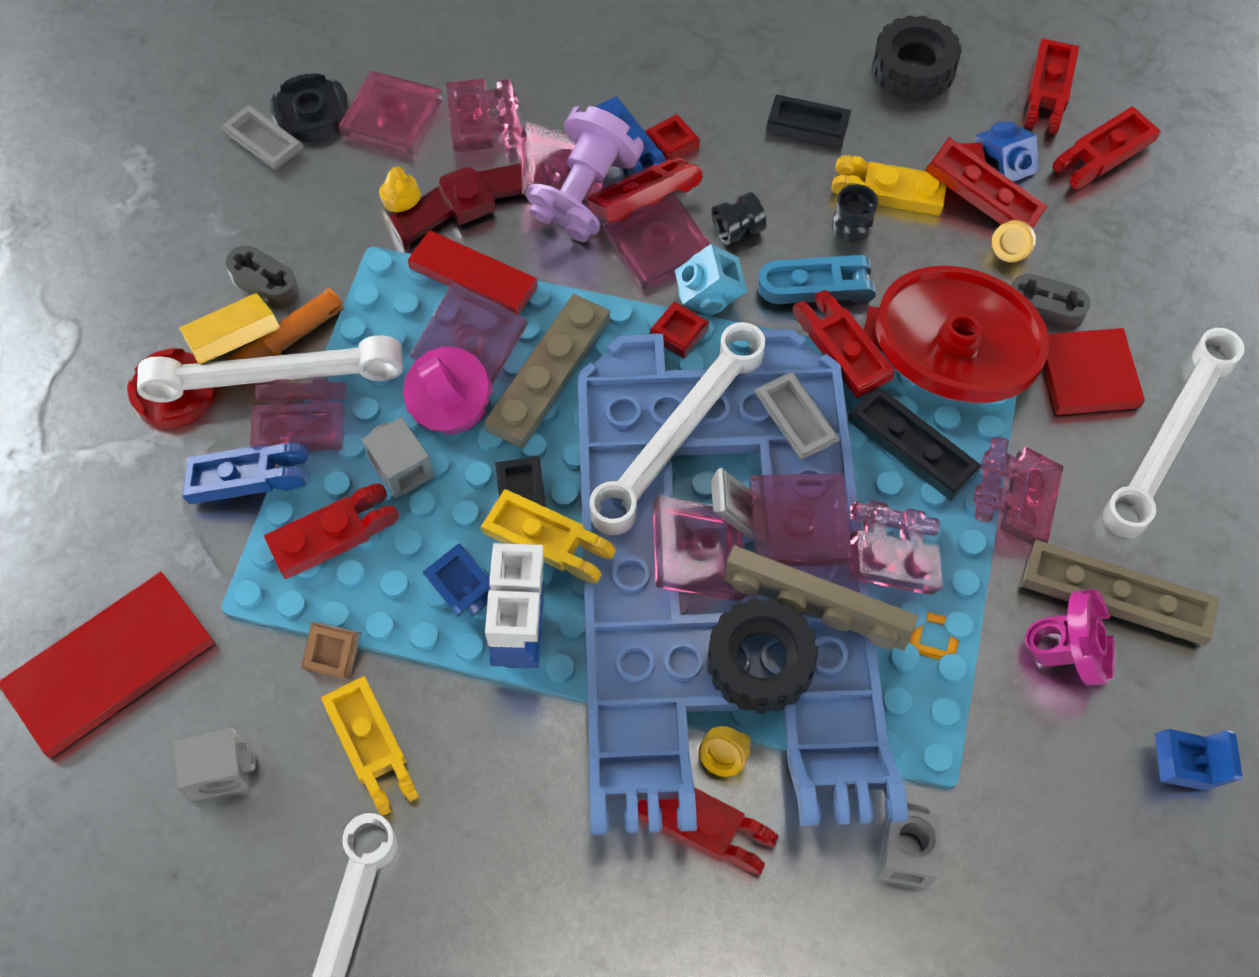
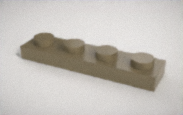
[484,293,610,449]
[1021,540,1220,646]
[724,545,919,651]

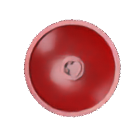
[875,265,1050,403]

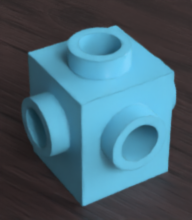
[675,244,748,316]

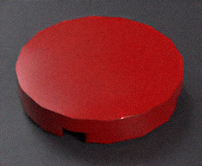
[127,348,217,429]

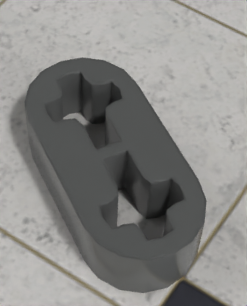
[225,246,299,307]
[1011,274,1090,329]

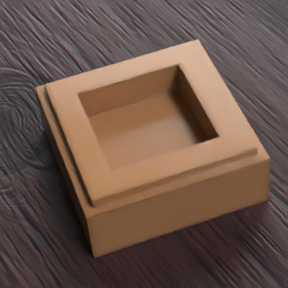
[301,622,361,679]

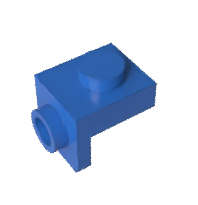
[976,121,1039,182]
[422,543,491,617]
[1155,729,1243,791]

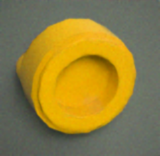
[379,166,421,212]
[992,220,1036,262]
[698,726,751,777]

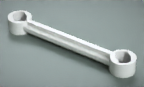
[590,322,765,535]
[1103,328,1244,539]
[137,335,403,402]
[312,813,397,977]

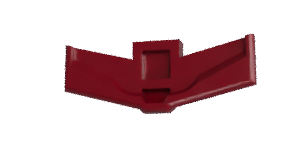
[388,157,549,251]

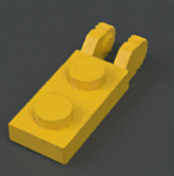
[831,155,946,216]
[481,489,616,584]
[320,675,419,816]

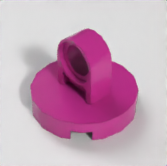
[403,346,493,435]
[1025,589,1116,686]

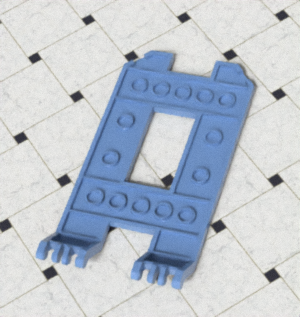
[578,329,908,835]

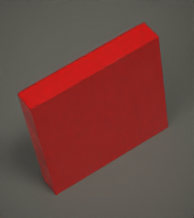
[1043,328,1145,415]

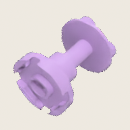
[525,106,644,242]

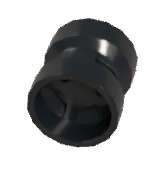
[832,184,878,242]
[711,192,767,245]

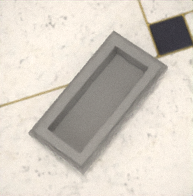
[220,104,303,171]
[754,371,840,460]
[711,468,767,544]

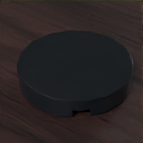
[271,73,349,142]

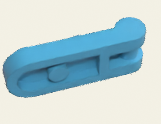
[757,255,876,304]

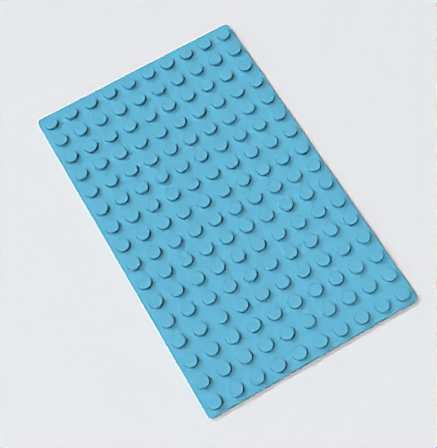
[221,247,1017,789]

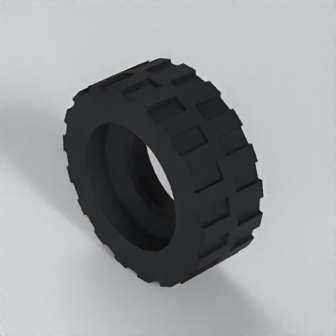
[872,15,962,100]
[707,598,818,714]

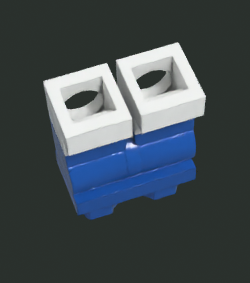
[485,543,545,669]

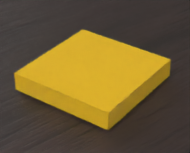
[179,292,280,364]

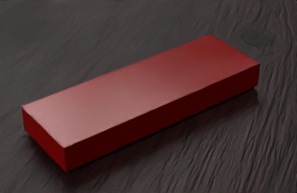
[925,137,1048,229]
[408,230,538,317]

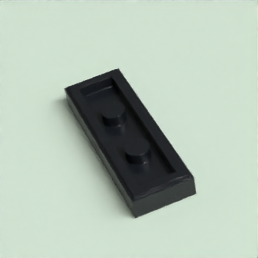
[848,385,982,501]

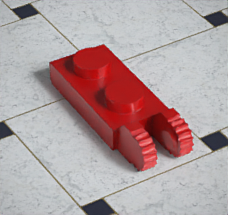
[1024,38,1080,135]
[1052,106,1161,190]
[587,157,703,222]
[793,289,895,398]
[263,483,399,579]
[637,787,779,875]

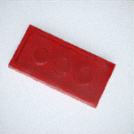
[0,571,215,759]

